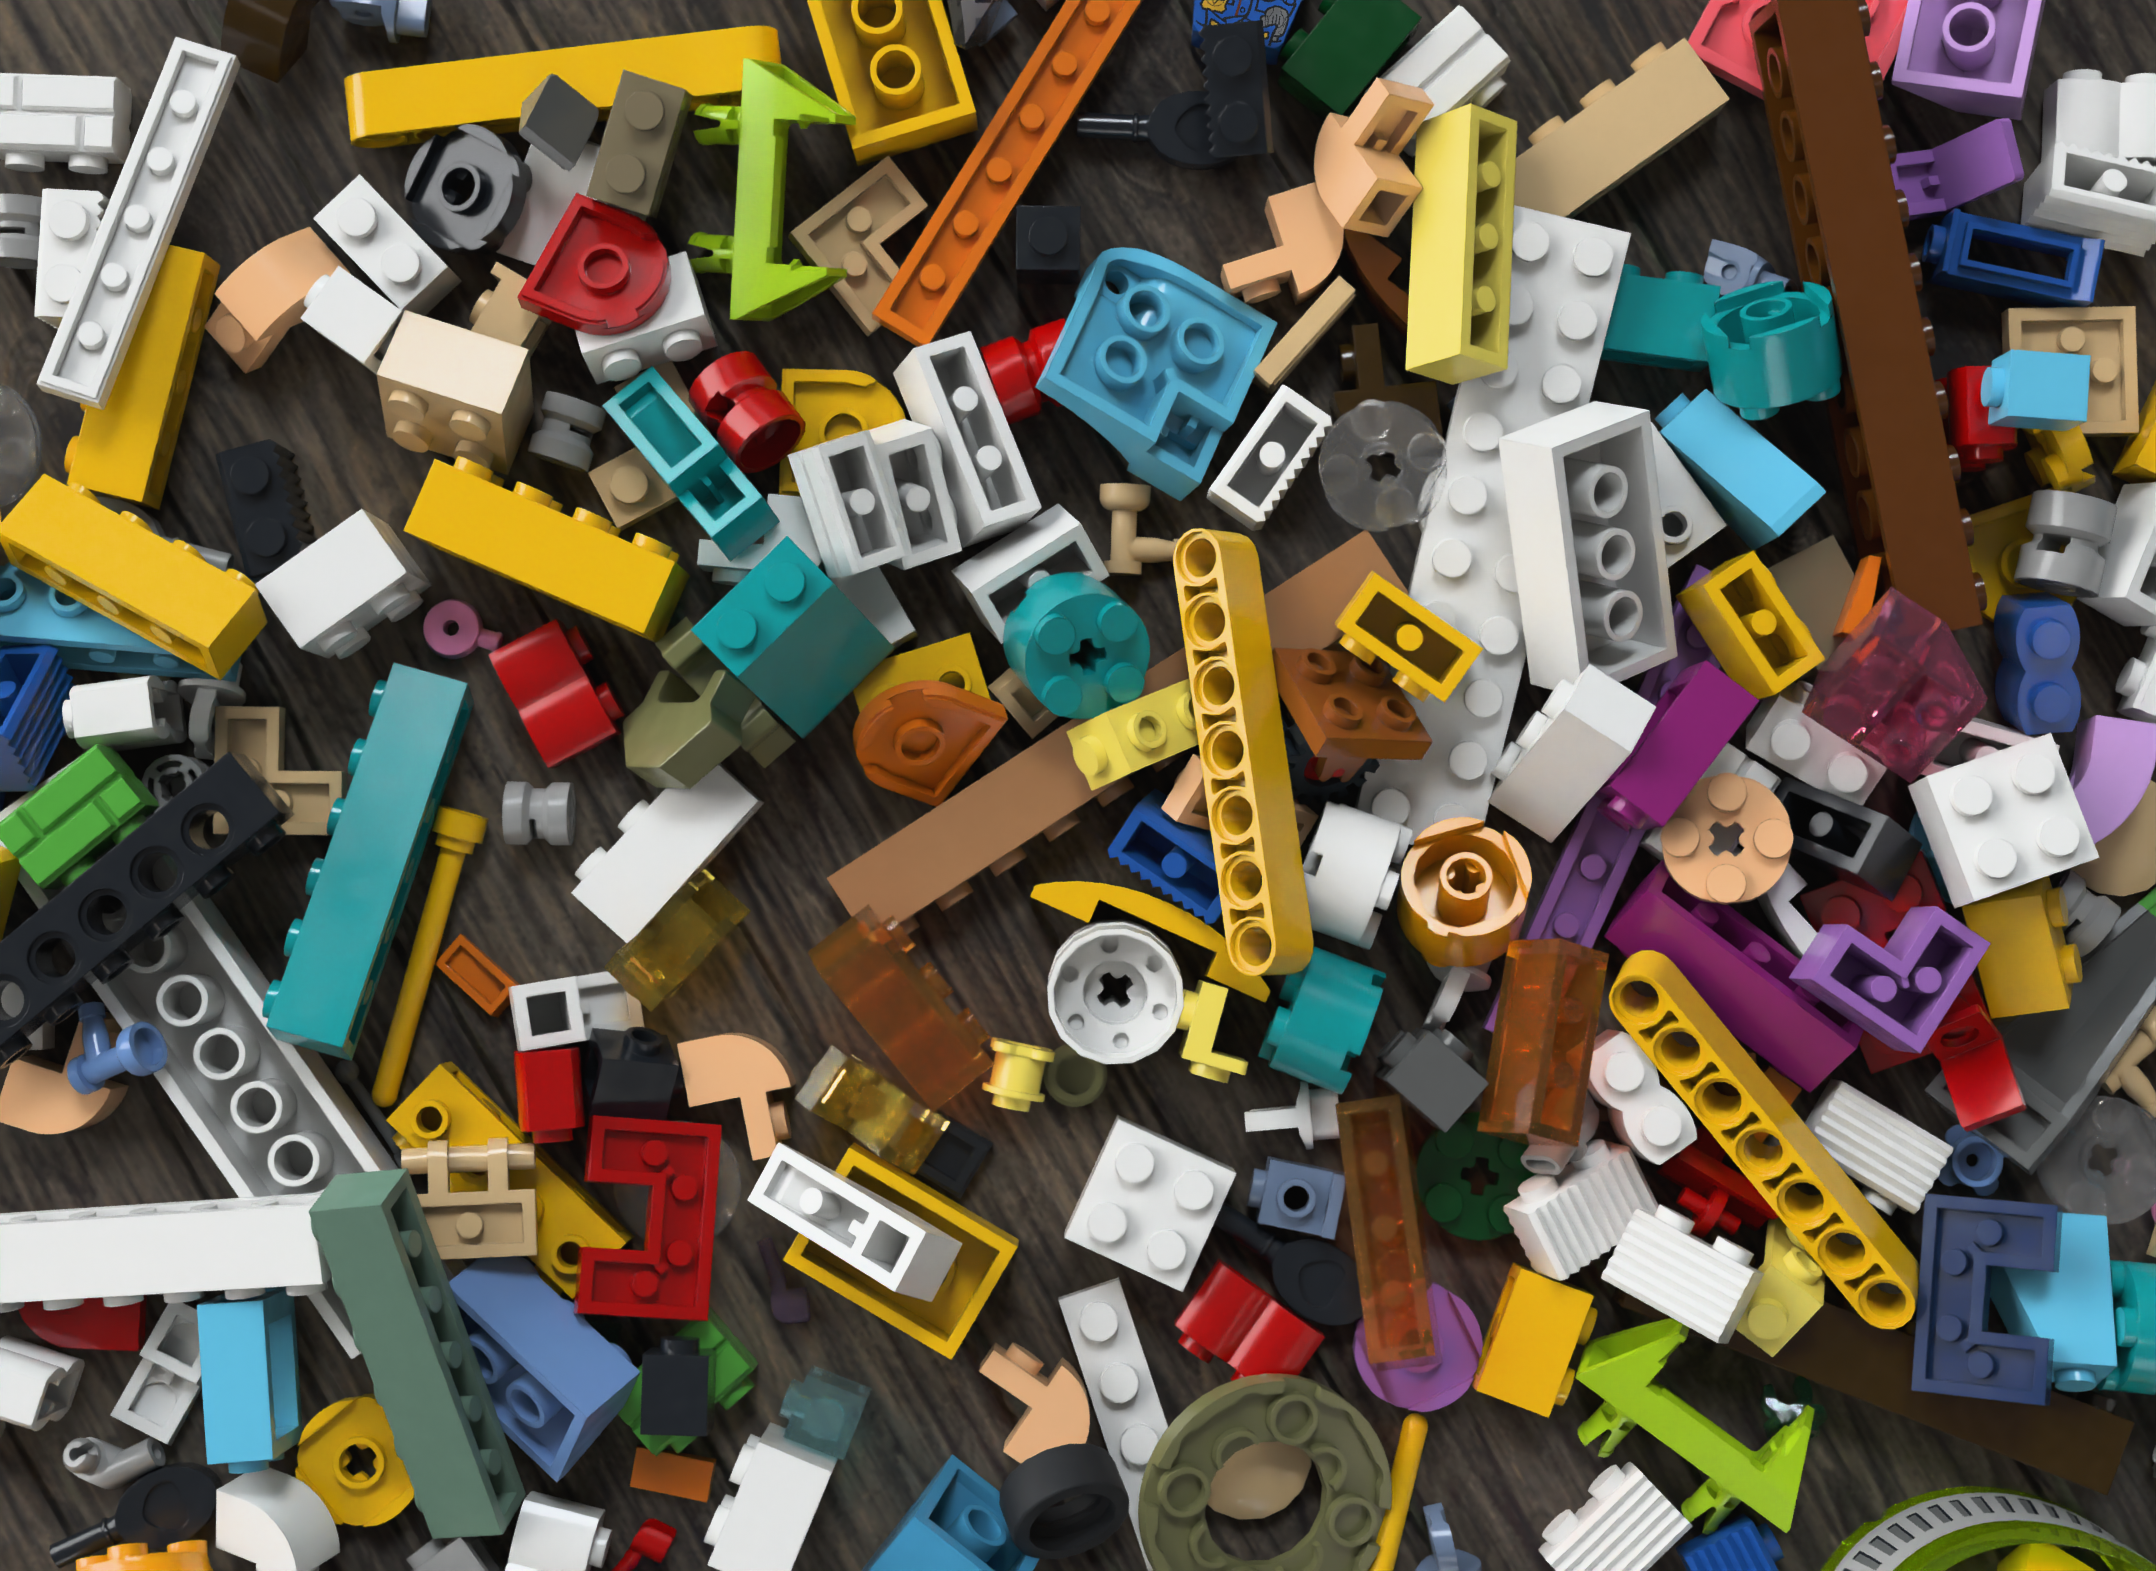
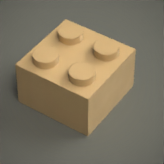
[376,310,534,475]

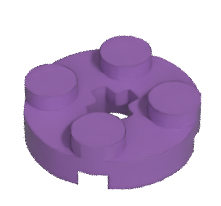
[1352,1280,1483,1412]

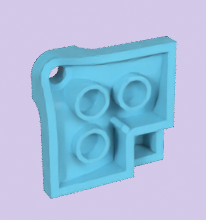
[1035,247,1277,501]

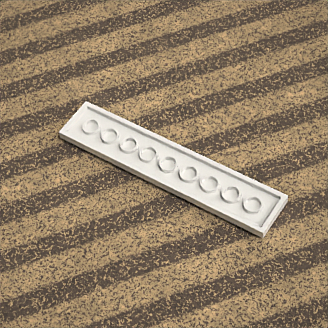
[1355,205,1631,845]

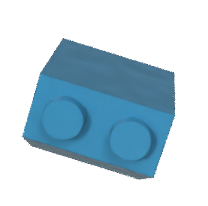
[861,1454,1039,1571]

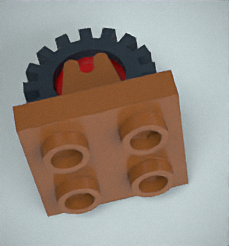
[1272,647,1433,805]

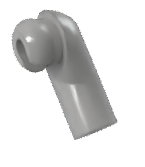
[62,1437,166,1490]

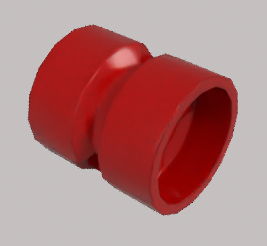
[979,318,1066,425]
[688,351,806,473]

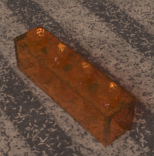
[1335,1095,1443,1372]

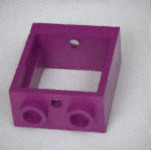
[1594,660,1759,832]

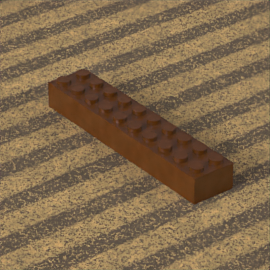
[1749,0,1987,642]

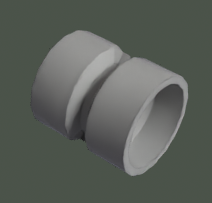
[2014,490,2118,598]

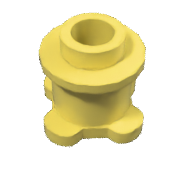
[982,1037,1055,1112]

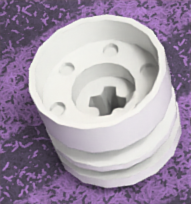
[1047,918,1184,1064]

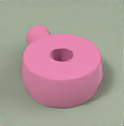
[423,599,503,659]

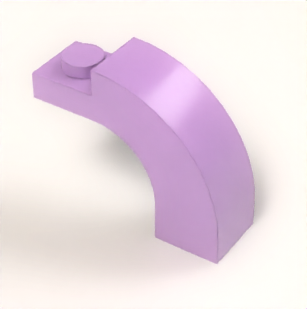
[2069,715,2156,844]

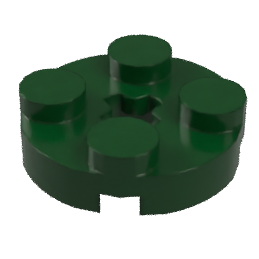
[1413,1111,1537,1241]

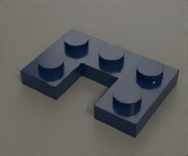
[1911,1193,2063,1406]

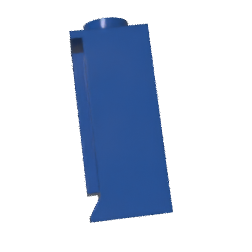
[1922,208,2105,308]

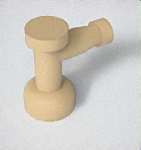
[1100,483,1179,576]
[2102,1005,2156,1119]

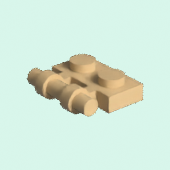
[401,1137,538,1260]

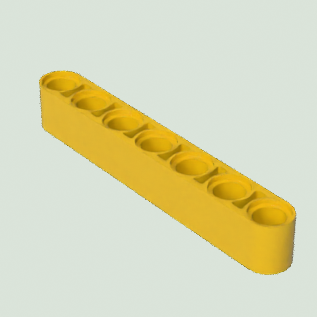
[344,25,782,149]
[1173,528,1314,976]
[1609,950,1920,1330]

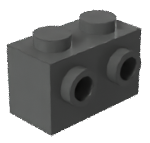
[1374,1027,1489,1133]

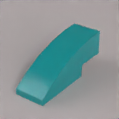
[602,366,780,562]

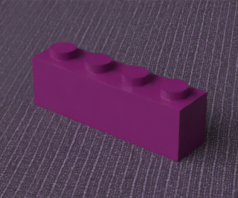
[1604,858,1864,1093]

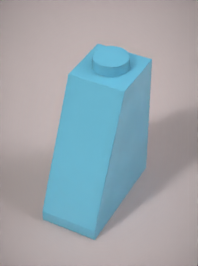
[1655,389,1826,550]
[1990,1213,2117,1392]

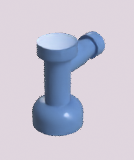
[67,1002,168,1095]

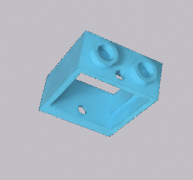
[197,1287,303,1474]

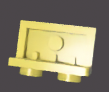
[1176,980,1249,1083]

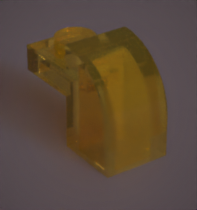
[604,868,751,1012]
[795,1045,950,1175]

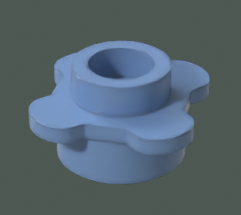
[1937,1124,2005,1196]

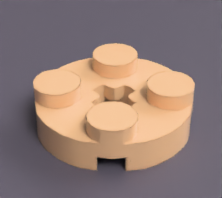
[1660,772,1794,905]

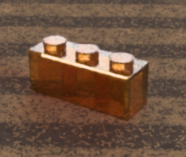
[807,904,994,1112]
[1477,939,1609,1147]

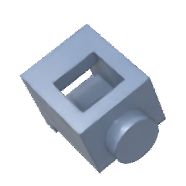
[1246,1156,1347,1240]

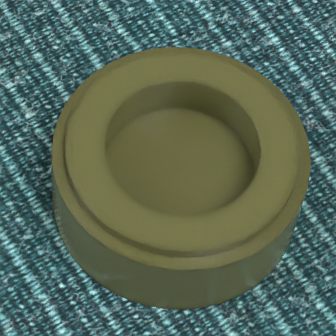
[1043,1043,1107,1107]

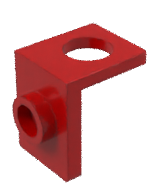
[1926,1004,2027,1132]

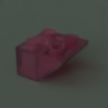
[1802,587,1988,783]

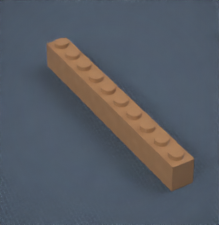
[827,529,1409,947]

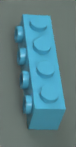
[0,562,241,682]

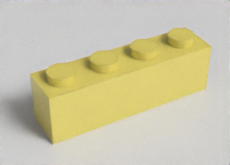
[1406,103,1517,385]

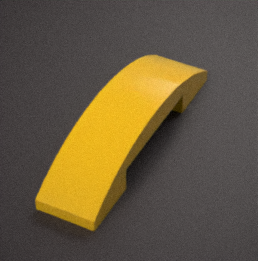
[1030,881,1271,1003]

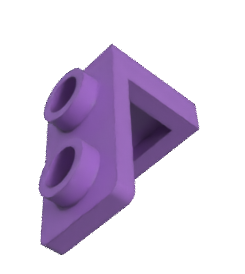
[1891,118,2024,221]

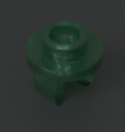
[1760,1376,1828,1441]

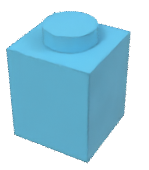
[1981,349,2091,431]

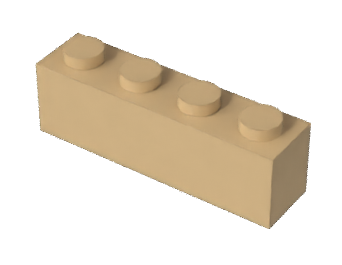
[1514,38,1730,219]

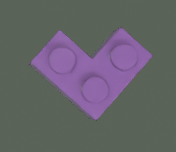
[1789,906,1991,1053]

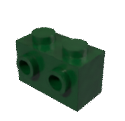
[1278,0,1422,121]

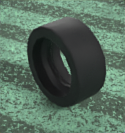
[999,1444,1129,1559]

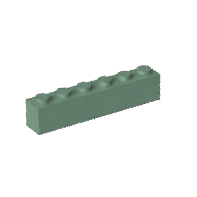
[308,1168,526,1539]

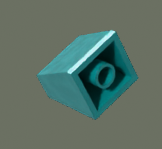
[691,536,895,739]

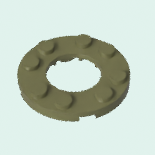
[1138,1373,1392,1571]

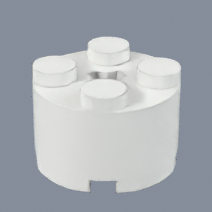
[1303,800,1413,950]

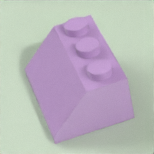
[1891,0,2046,120]

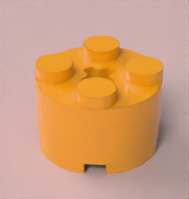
[1397,817,1532,967]

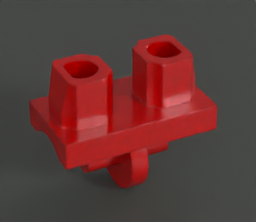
[1657,1123,1779,1238]

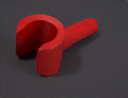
[611,1518,677,1571]

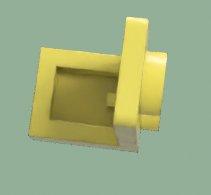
[1066,678,1199,791]
[1736,1217,1825,1357]

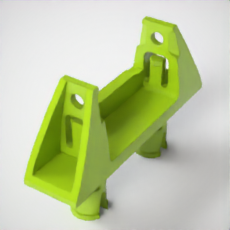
[687,58,856,321]
[1575,1318,1815,1535]

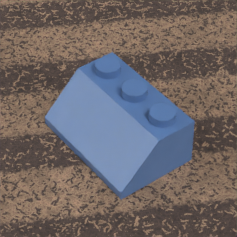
[449,1256,641,1482]

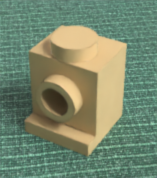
[469,262,552,358]

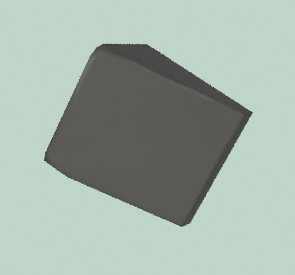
[519,74,599,171]

